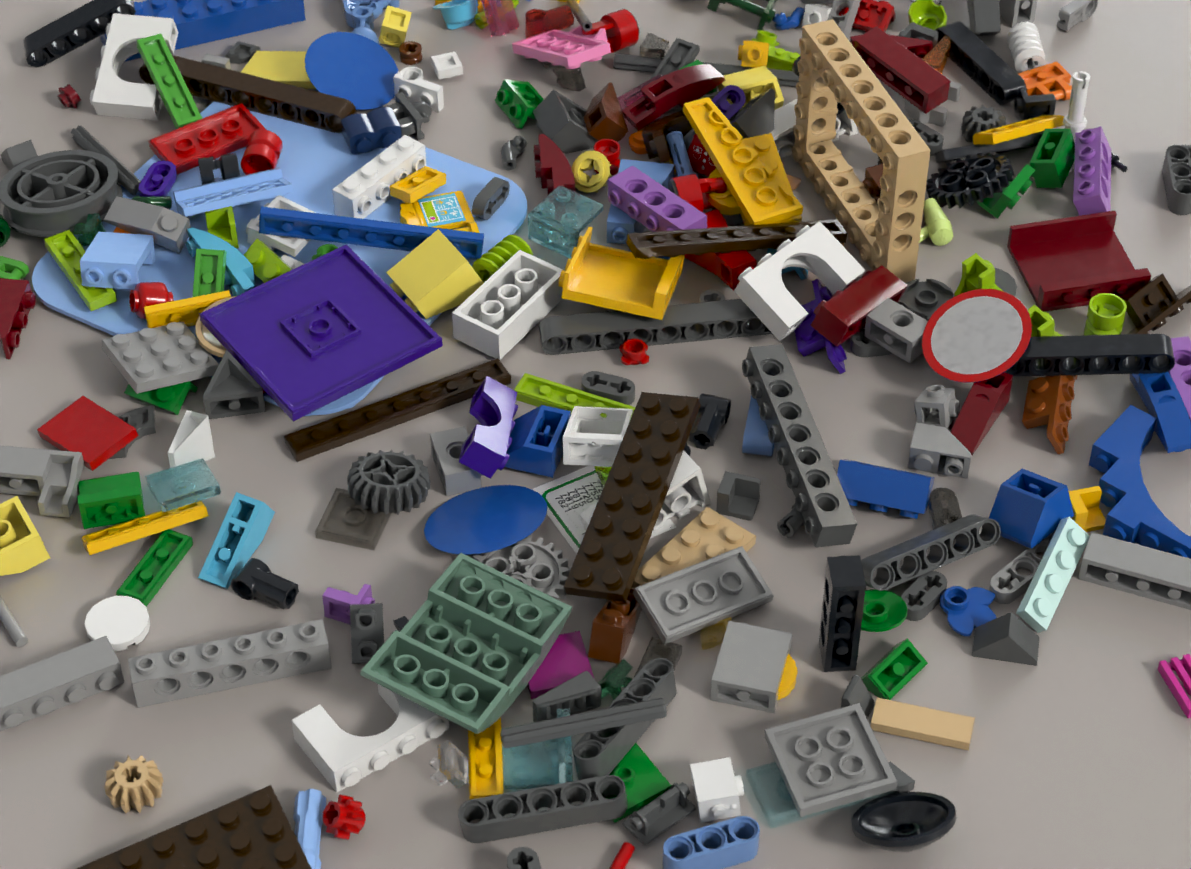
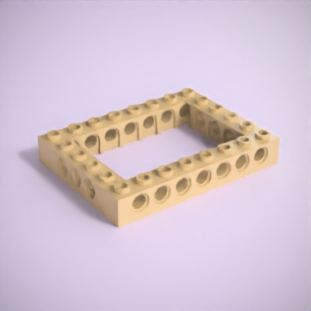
[792,19,930,283]

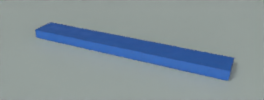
[259,206,484,259]

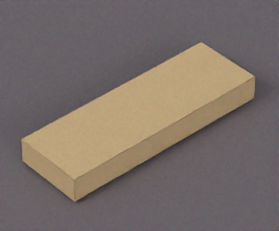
[870,697,975,751]

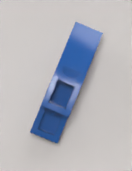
[1130,372,1191,453]

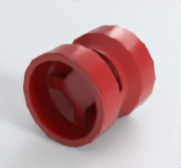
[594,139,620,175]

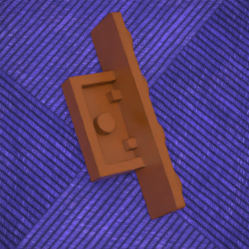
[1022,375,1078,454]

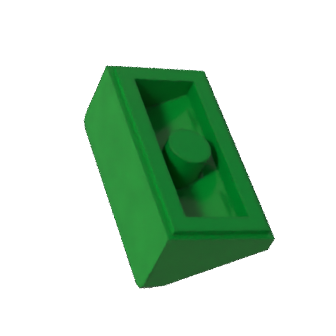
[861,638,928,700]

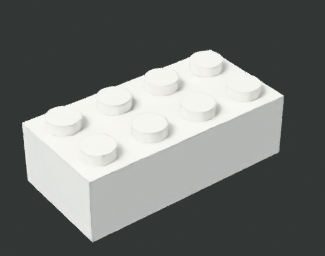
[452,250,563,360]

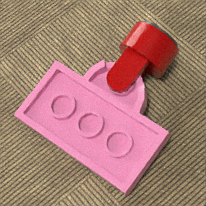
[512,9,639,69]

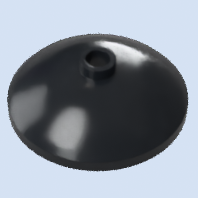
[852,792,957,852]

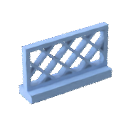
[173,168,294,217]

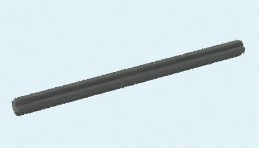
[613,54,799,87]

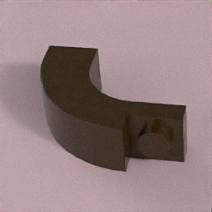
[642,110,692,163]

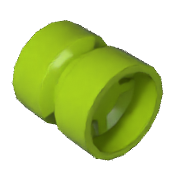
[1083,293,1127,335]

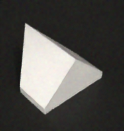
[168,410,215,474]

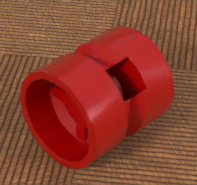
[241,130,283,175]

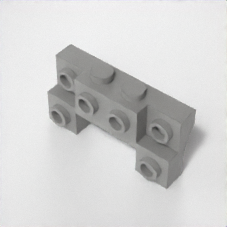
[0,446,84,518]

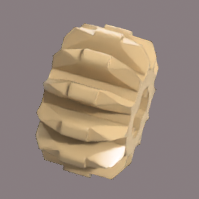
[104,755,164,813]

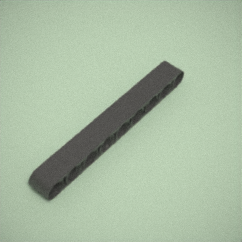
[539,299,773,355]

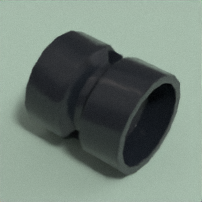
[198,153,240,185]

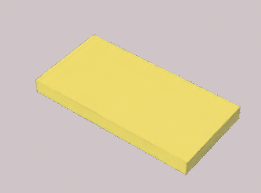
[241,51,316,89]

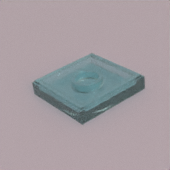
[145,458,221,512]

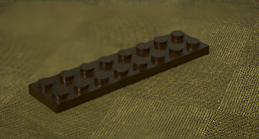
[564,392,701,602]

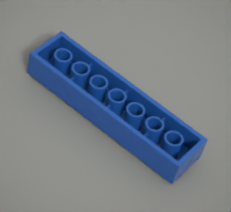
[100,0,306,62]

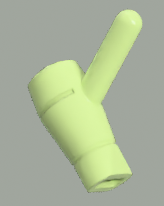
[919,198,953,246]

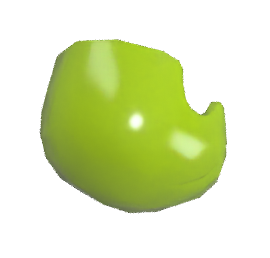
[908,0,947,30]

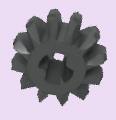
[961,105,1006,142]

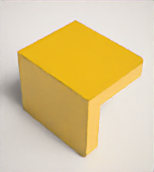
[1068,486,1106,532]

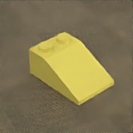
[0,496,50,576]

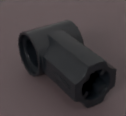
[689,393,731,450]
[231,558,299,609]

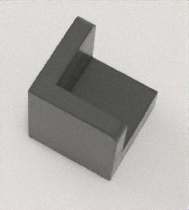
[716,471,761,521]

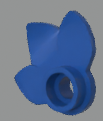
[940,586,997,636]

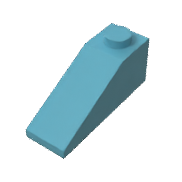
[198,492,275,589]

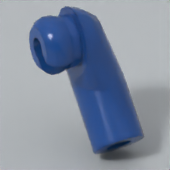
[773,7,805,30]

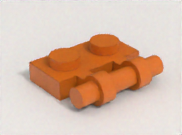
[1018,61,1072,101]

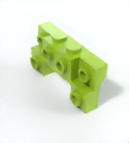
[954,253,1055,337]

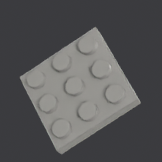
[102,321,219,394]
[765,703,897,817]

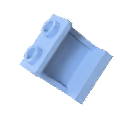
[80,232,155,290]

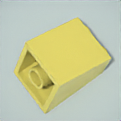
[386,229,484,319]

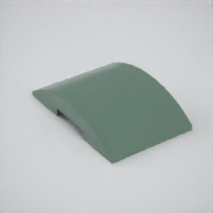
[360,553,572,734]

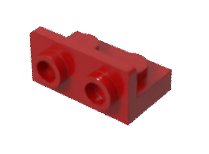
[838,0,896,32]

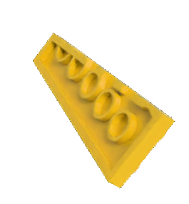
[683,97,803,225]

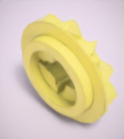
[571,151,612,194]

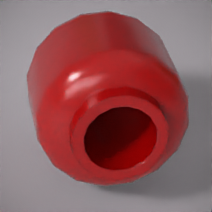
[129,282,174,319]

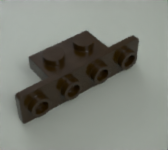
[1124,273,1191,334]

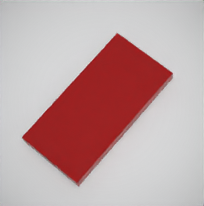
[149,103,267,174]

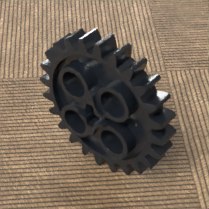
[926,152,1014,209]

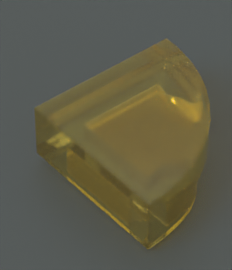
[700,617,731,650]

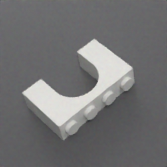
[90,13,178,121]
[734,221,866,341]
[292,684,449,792]

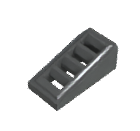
[533,671,602,722]

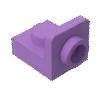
[322,584,375,625]

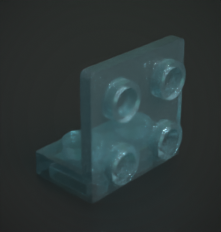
[528,186,603,258]
[504,708,573,789]

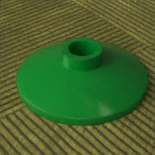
[861,589,907,632]

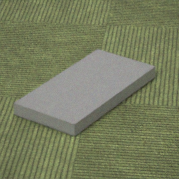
[633,546,774,645]

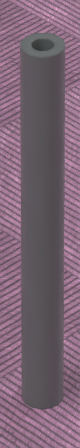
[567,0,593,31]

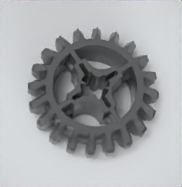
[347,449,430,515]

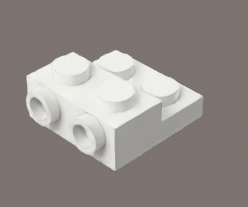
[246,195,316,257]

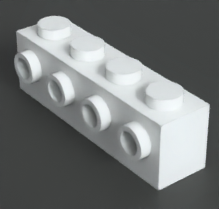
[332,135,427,219]

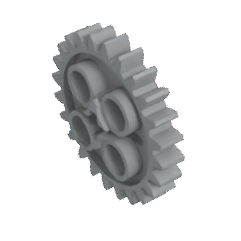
[473,535,571,600]

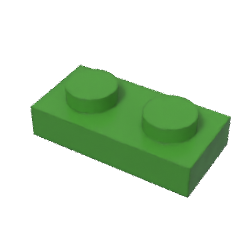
[193,248,227,297]

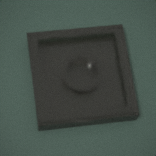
[315,488,392,550]

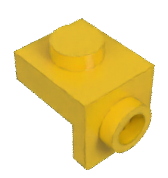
[738,40,769,68]

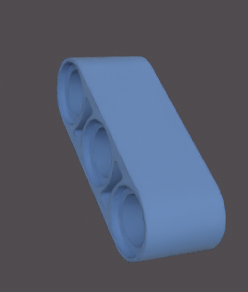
[742,395,774,457]
[662,816,760,869]

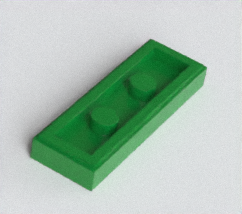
[116,529,193,607]

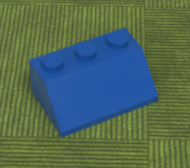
[837,459,935,519]

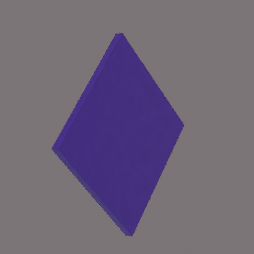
[199,244,443,422]

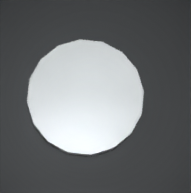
[85,596,151,651]

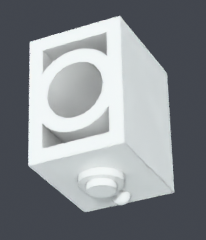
[690,757,744,823]

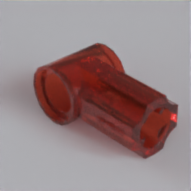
[525,5,574,38]

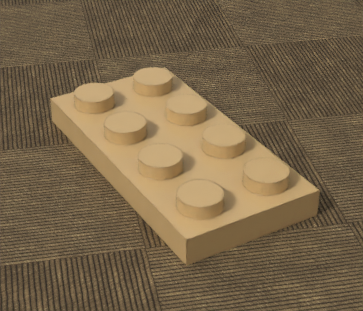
[631,507,756,589]

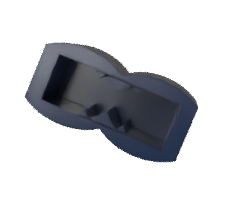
[341,107,402,155]

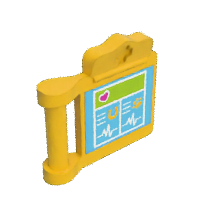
[400,191,479,233]

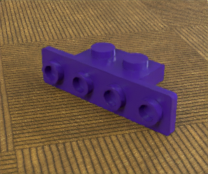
[794,279,847,374]

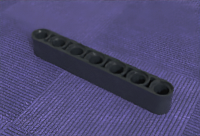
[1005,334,1175,377]

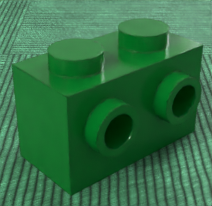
[1029,128,1075,189]

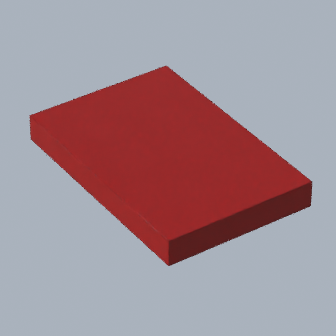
[37,396,139,471]

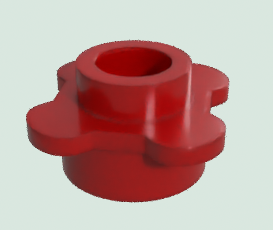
[620,339,649,365]

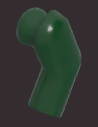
[131,196,172,210]

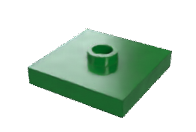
[606,743,671,823]

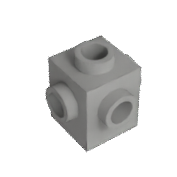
[914,385,960,429]

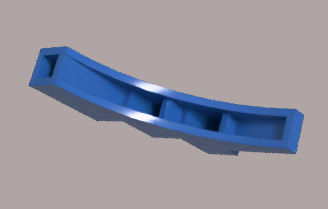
[1089,405,1191,559]

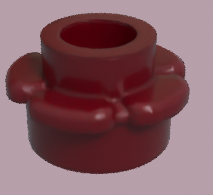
[57,84,81,109]

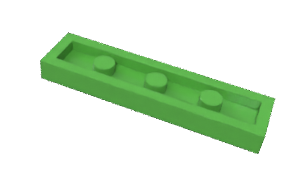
[136,34,203,129]

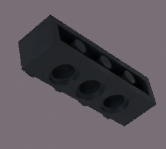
[819,555,866,672]

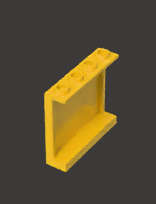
[559,227,685,320]

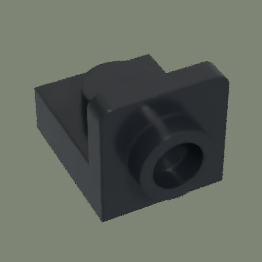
[1014,88,1056,121]

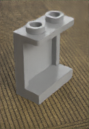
[710,621,792,713]

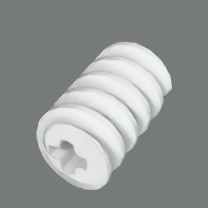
[1007,22,1047,73]

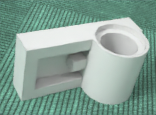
[393,66,444,113]

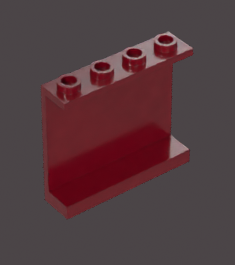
[1007,210,1151,312]

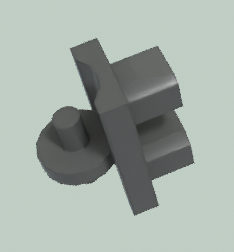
[385,92,432,141]
[350,603,384,663]

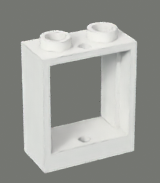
[563,406,633,467]

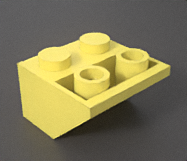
[717,66,784,110]

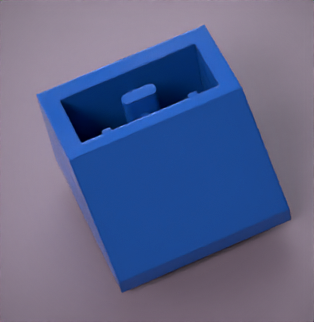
[505,405,571,478]
[989,468,1074,549]

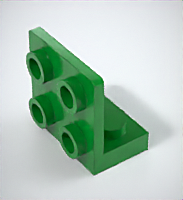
[77,472,145,529]

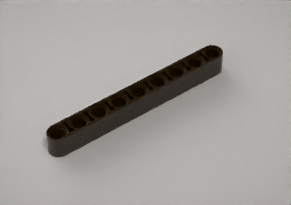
[139,55,357,133]

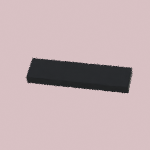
[935,133,1043,164]

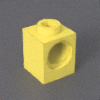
[379,5,412,48]

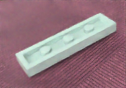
[1016,517,1090,633]

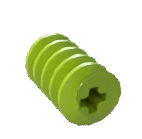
[472,235,533,282]

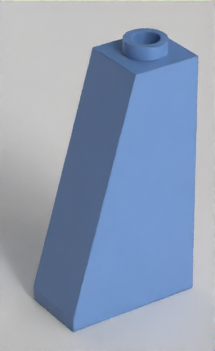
[607,159,674,244]

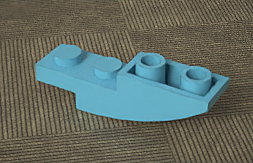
[186,227,256,296]

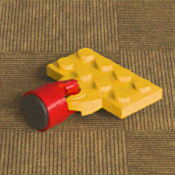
[668,133,802,226]

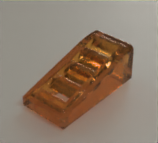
[922,36,951,74]

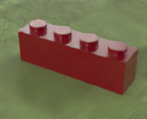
[853,26,951,114]
[810,265,908,347]

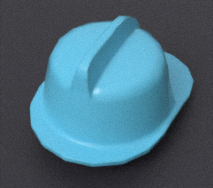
[433,0,478,30]

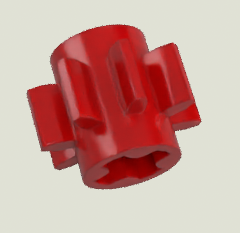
[322,795,366,840]

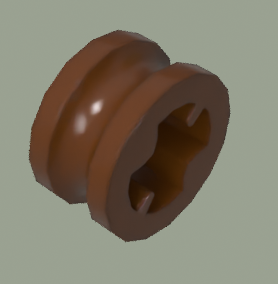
[399,41,422,65]

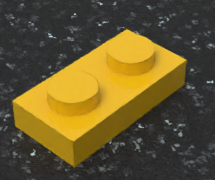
[390,166,446,204]

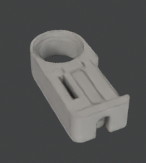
[1057,0,1098,32]

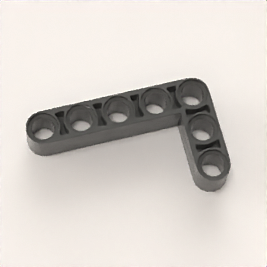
[1162,145,1191,216]

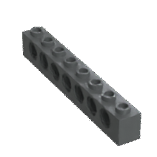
[742,344,857,547]

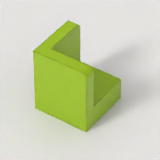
[205,206,239,248]

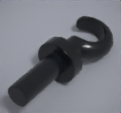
[1111,152,1128,172]

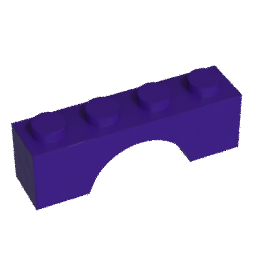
[459,376,518,479]

